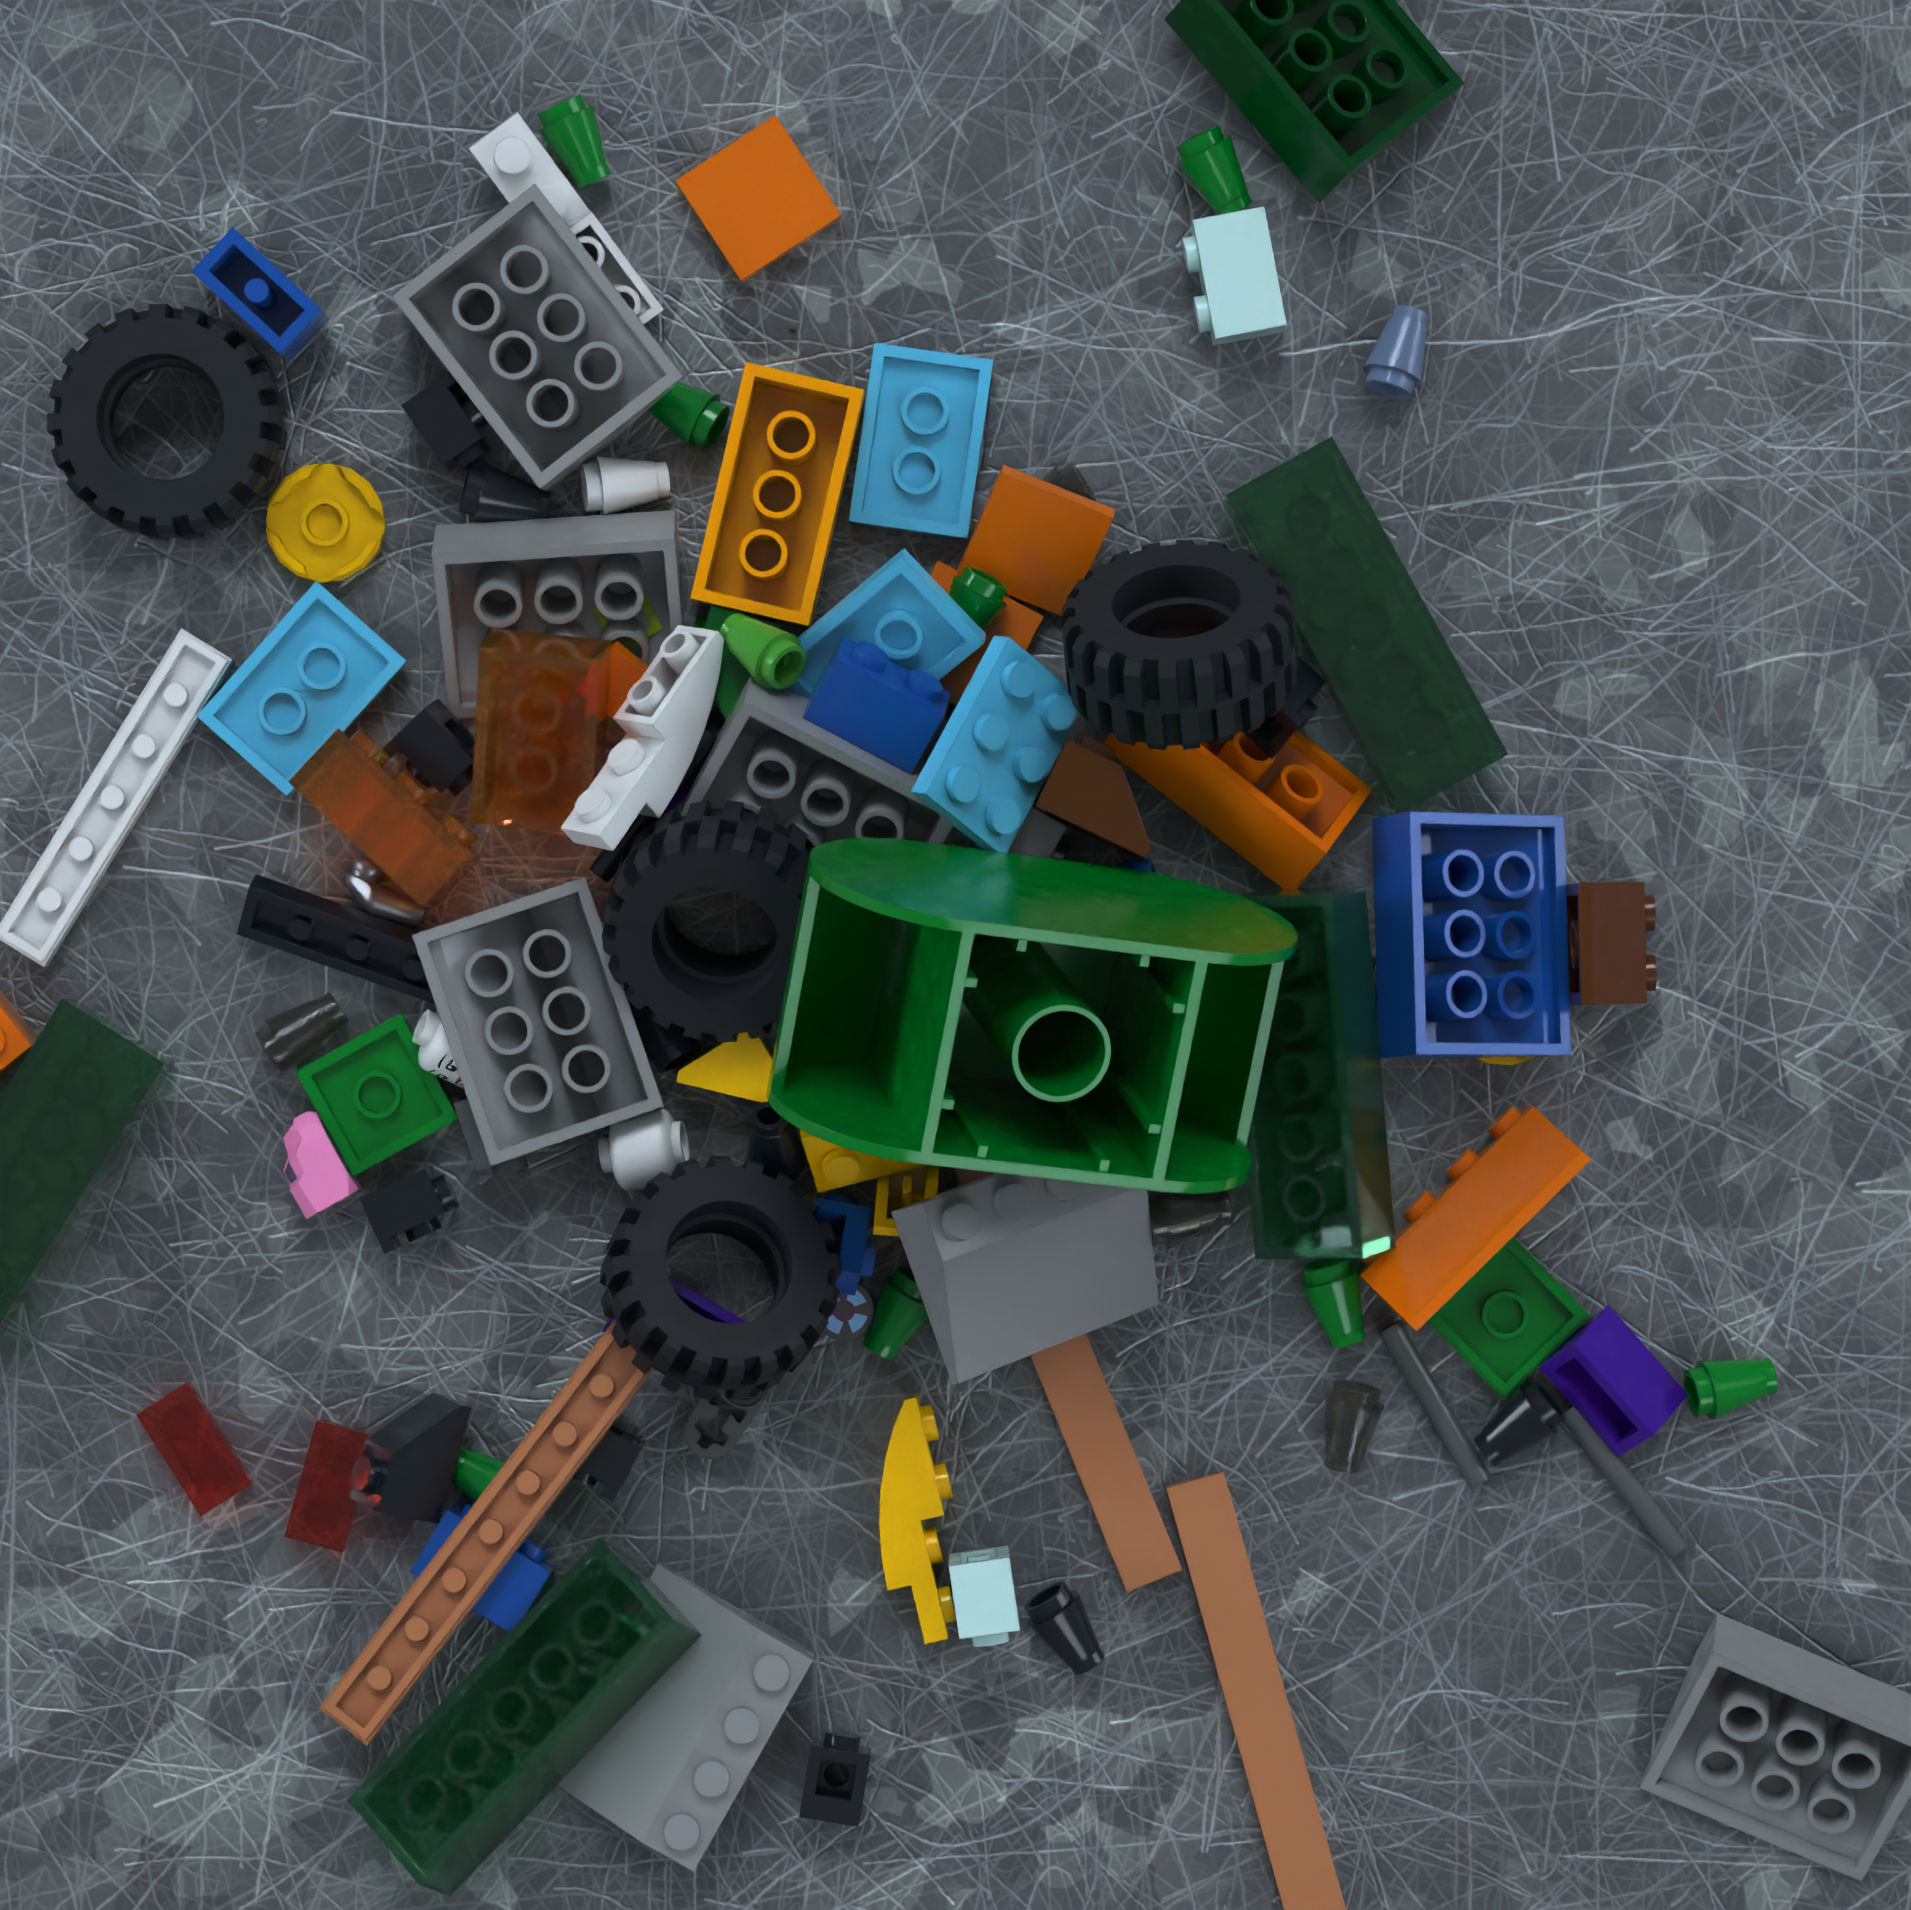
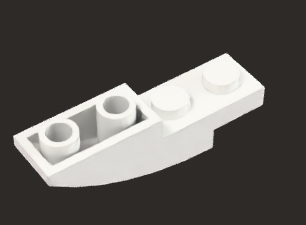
[468,112,664,324]
[561,625,724,851]

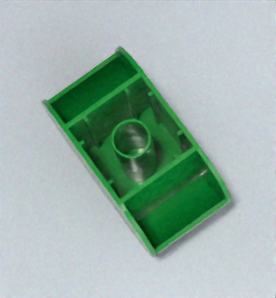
[766,838,1298,1194]

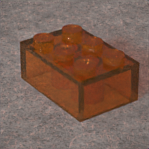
[471,628,612,832]
[288,728,483,909]

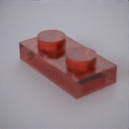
[137,1381,254,1516]
[284,1418,374,1552]

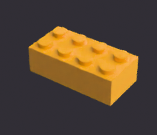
[690,362,865,630]

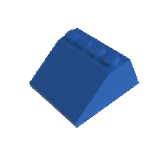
[1372,811,1571,1059]

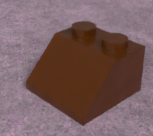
[1035,735,1151,861]
[1566,882,1657,1005]

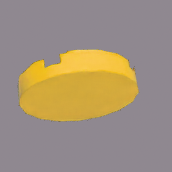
[266,463,387,584]

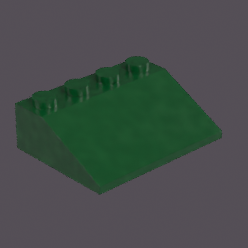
[1165,0,1465,203]

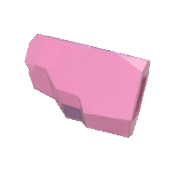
[283,1111,362,1219]

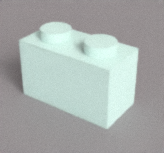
[1182,206,1287,346]
[949,1545,1020,1647]

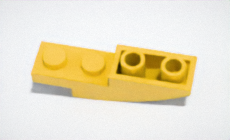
[879,1393,957,1644]

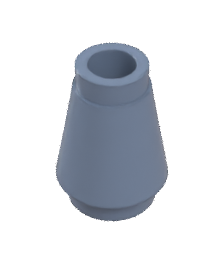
[1363,305,1429,400]

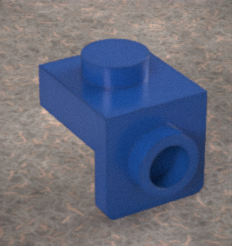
[813,1195,878,1296]

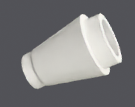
[580,456,670,515]

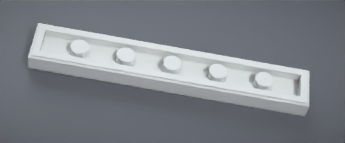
[0,628,235,967]

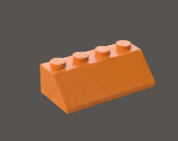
[1103,731,1373,894]
[1358,1105,1591,1332]

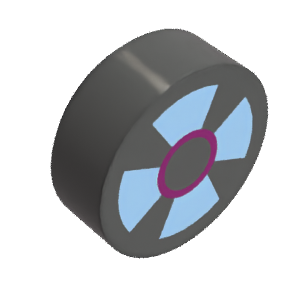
[823,1283,874,1341]

